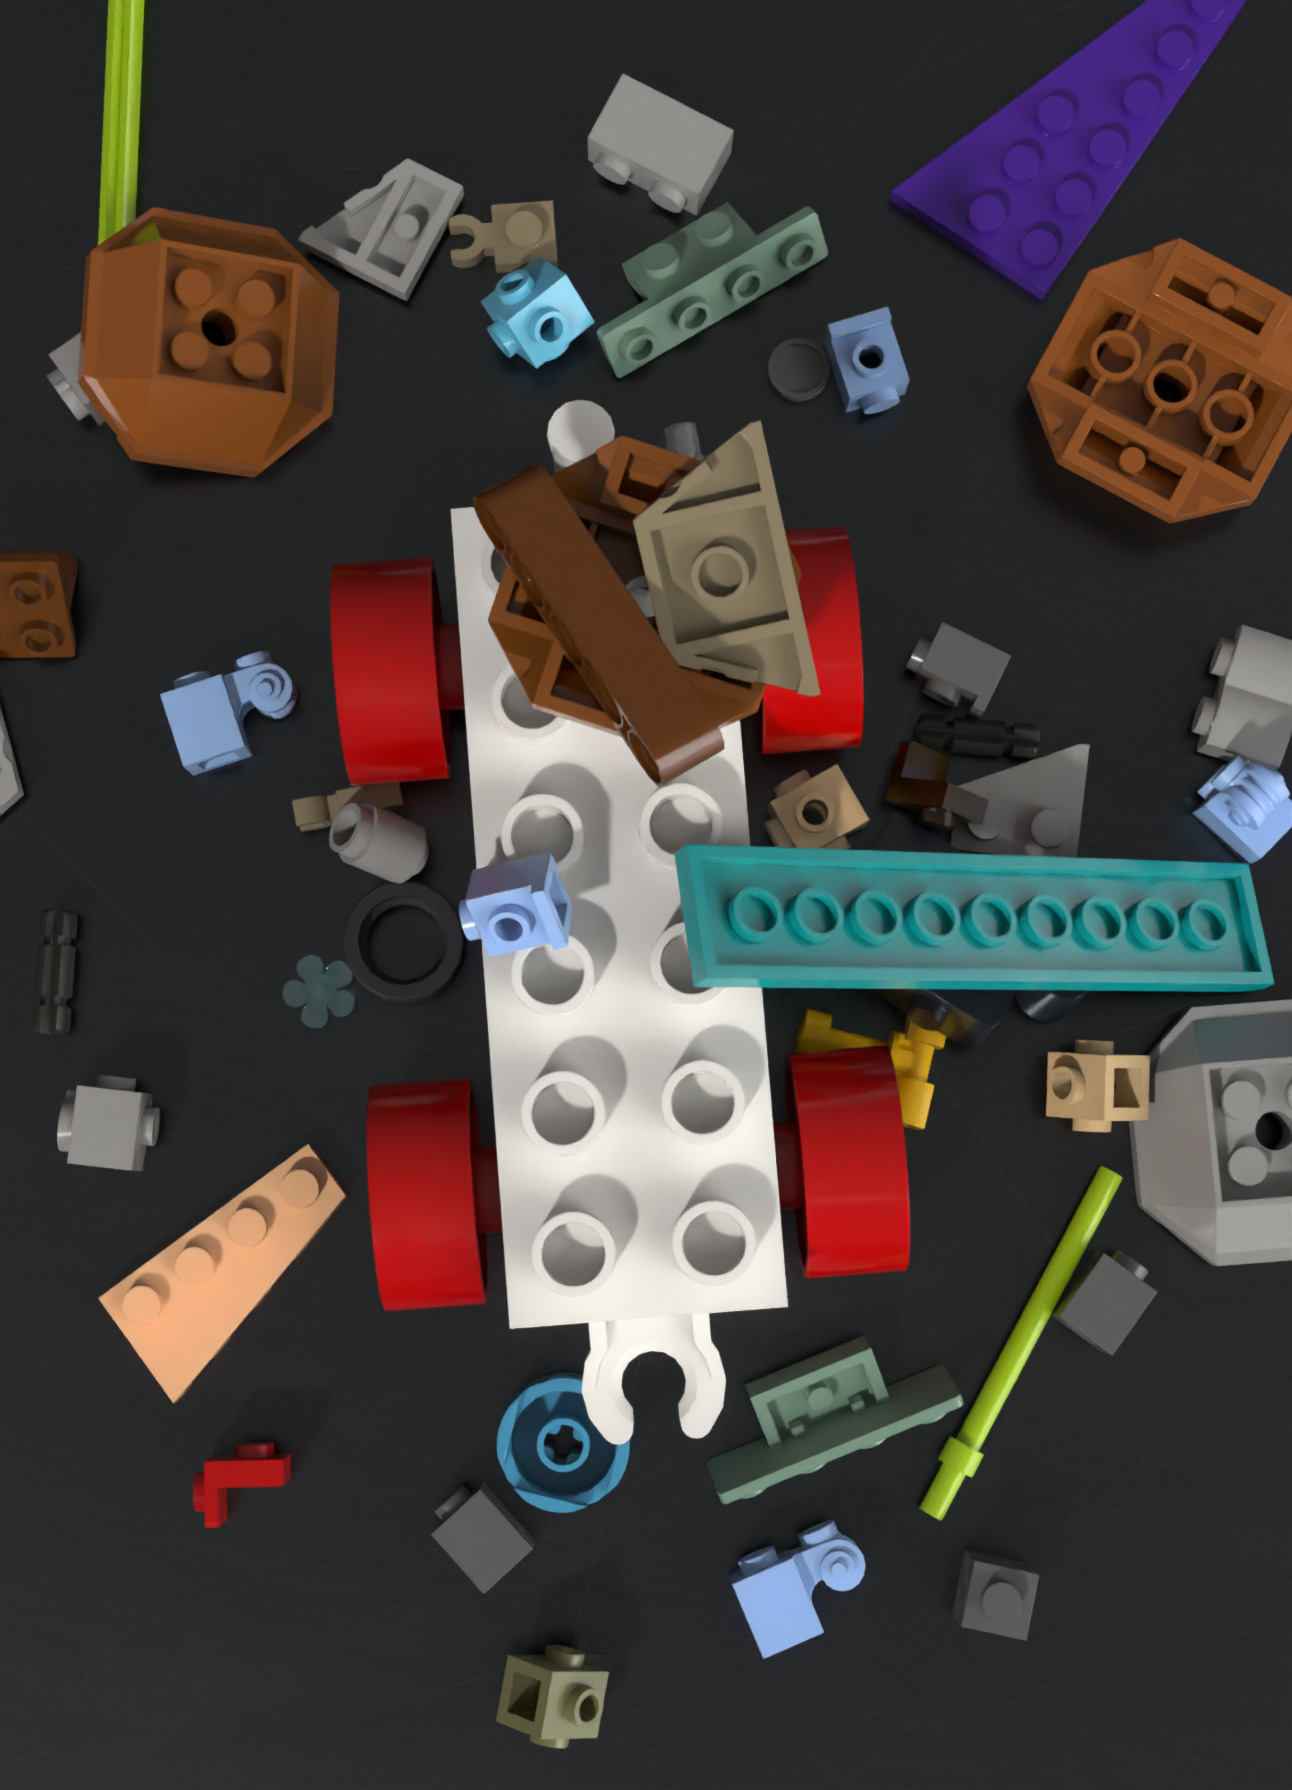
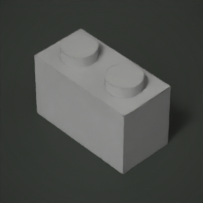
[588,74,734,216]

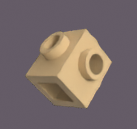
[764,764,870,850]
[1046,1040,1150,1132]

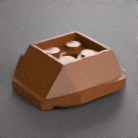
[77,207,340,478]
[1027,238,1292,524]
[488,435,802,737]

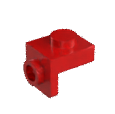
[193,1442,291,1528]

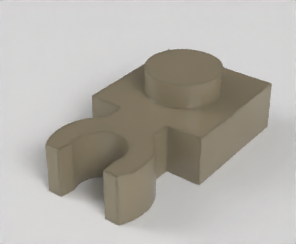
[448,200,558,273]
[292,780,408,832]

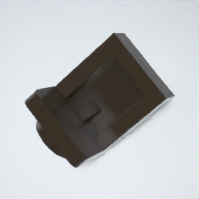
[885,740,989,831]

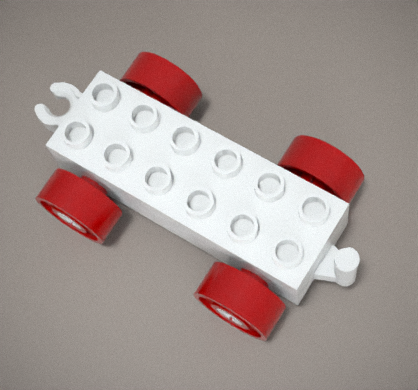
[330,400,910,1445]

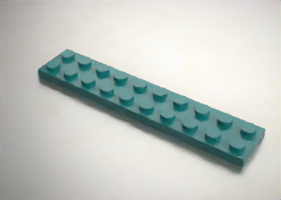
[674,844,1274,992]

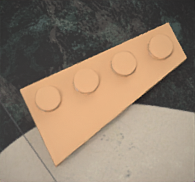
[98,1144,348,1403]

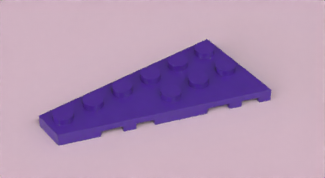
[889,0,1247,300]

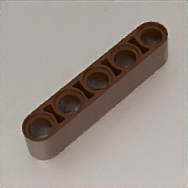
[472,462,725,787]

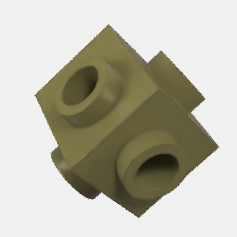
[496,1645,609,1748]

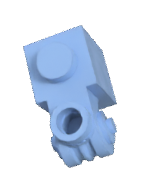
[160,651,298,776]
[1192,755,1292,864]
[730,1520,866,1659]

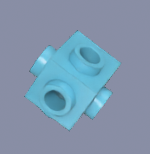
[481,256,595,369]

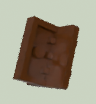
[0,550,78,658]

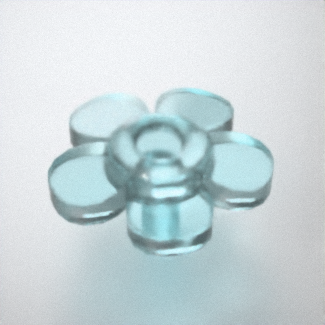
[282,955,356,1029]

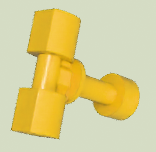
[794,1008,946,1130]

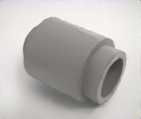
[329,802,429,883]

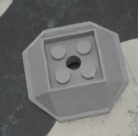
[1129,999,1292,1266]

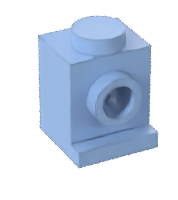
[823,306,910,414]
[459,851,573,957]

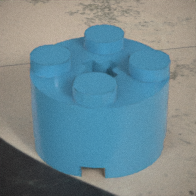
[497,1372,630,1513]

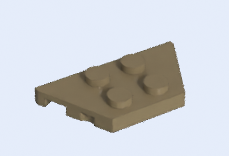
[633,419,821,697]

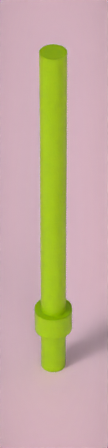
[919,1166,1123,1521]

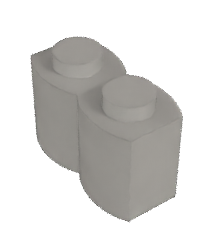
[1192,624,1292,770]

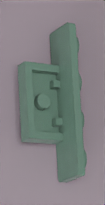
[597,202,828,378]
[707,1335,964,1504]

